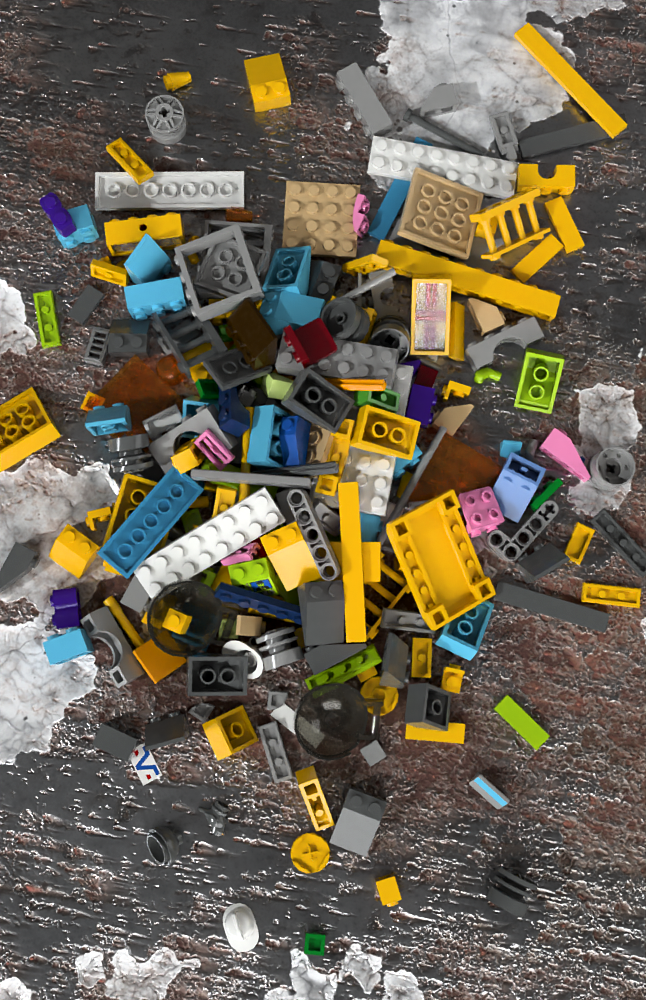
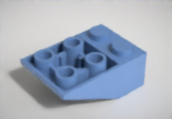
[492,452,546,523]

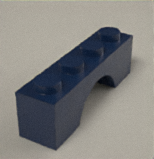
[218,381,250,437]

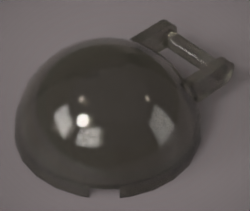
[146,579,241,657]
[293,682,384,761]

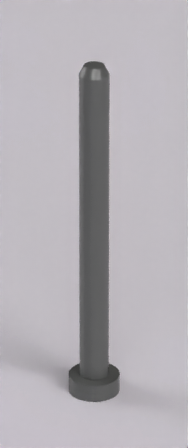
[403,108,484,156]

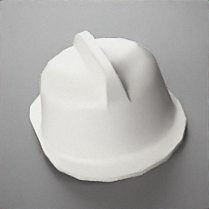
[222,640,263,679]
[223,903,259,952]

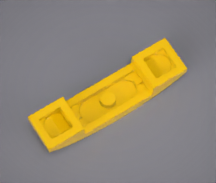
[315,418,355,497]

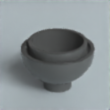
[147,827,183,866]

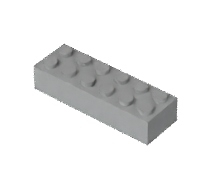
[275,330,399,390]

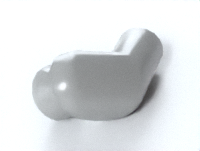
[526,439,540,465]

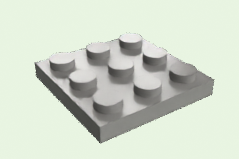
[193,239,269,298]

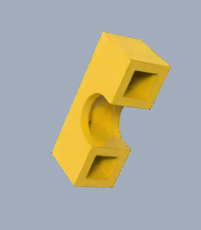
[516,164,575,195]

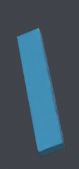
[367,137,433,240]

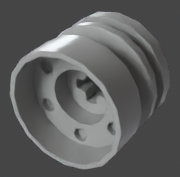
[145,95,187,145]
[586,446,635,490]
[255,627,304,671]

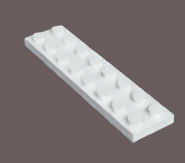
[367,135,519,199]
[95,171,244,211]
[134,486,286,600]

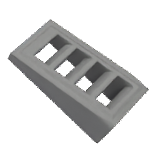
[84,326,110,367]

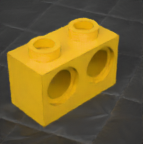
[170,435,212,474]

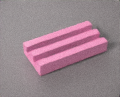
[193,428,235,471]
[220,542,261,566]

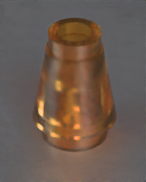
[225,207,253,223]

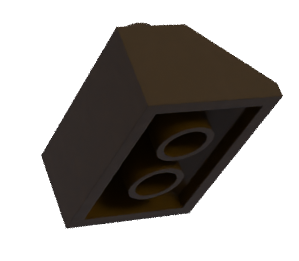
[226,297,278,371]

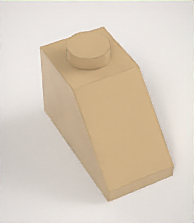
[466,298,506,337]
[432,404,474,439]
[236,615,266,637]

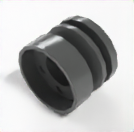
[369,315,410,363]
[107,433,153,474]
[486,866,538,918]

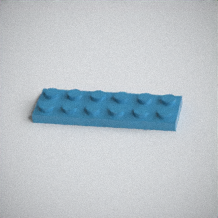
[97,466,204,579]

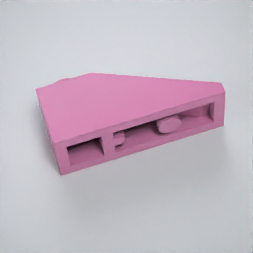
[538,428,591,482]

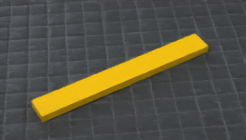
[514,22,628,139]
[338,482,367,643]

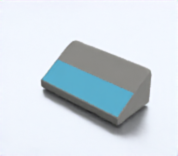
[469,773,510,809]

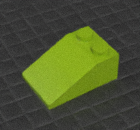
[514,347,565,414]

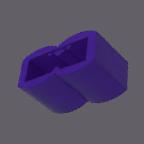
[39,192,77,238]
[50,587,83,630]

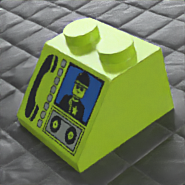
[228,556,280,597]

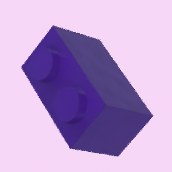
[405,384,437,429]

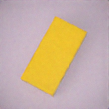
[563,522,595,565]

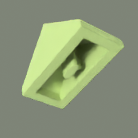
[261,371,294,400]

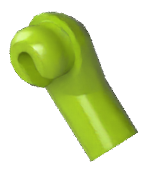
[474,367,502,384]

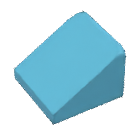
[499,440,522,458]

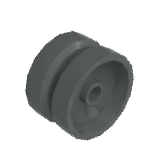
[320,297,370,343]

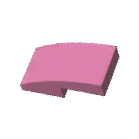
[353,193,370,238]

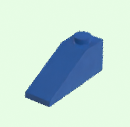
[279,416,311,467]

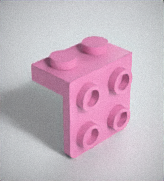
[457,486,505,538]

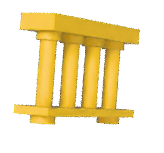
[469,188,550,261]
[344,552,411,640]

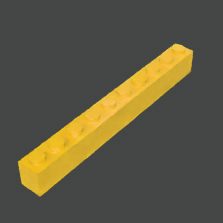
[375,239,561,322]

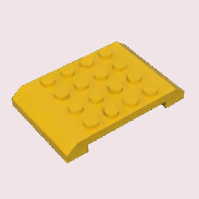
[386,489,496,631]

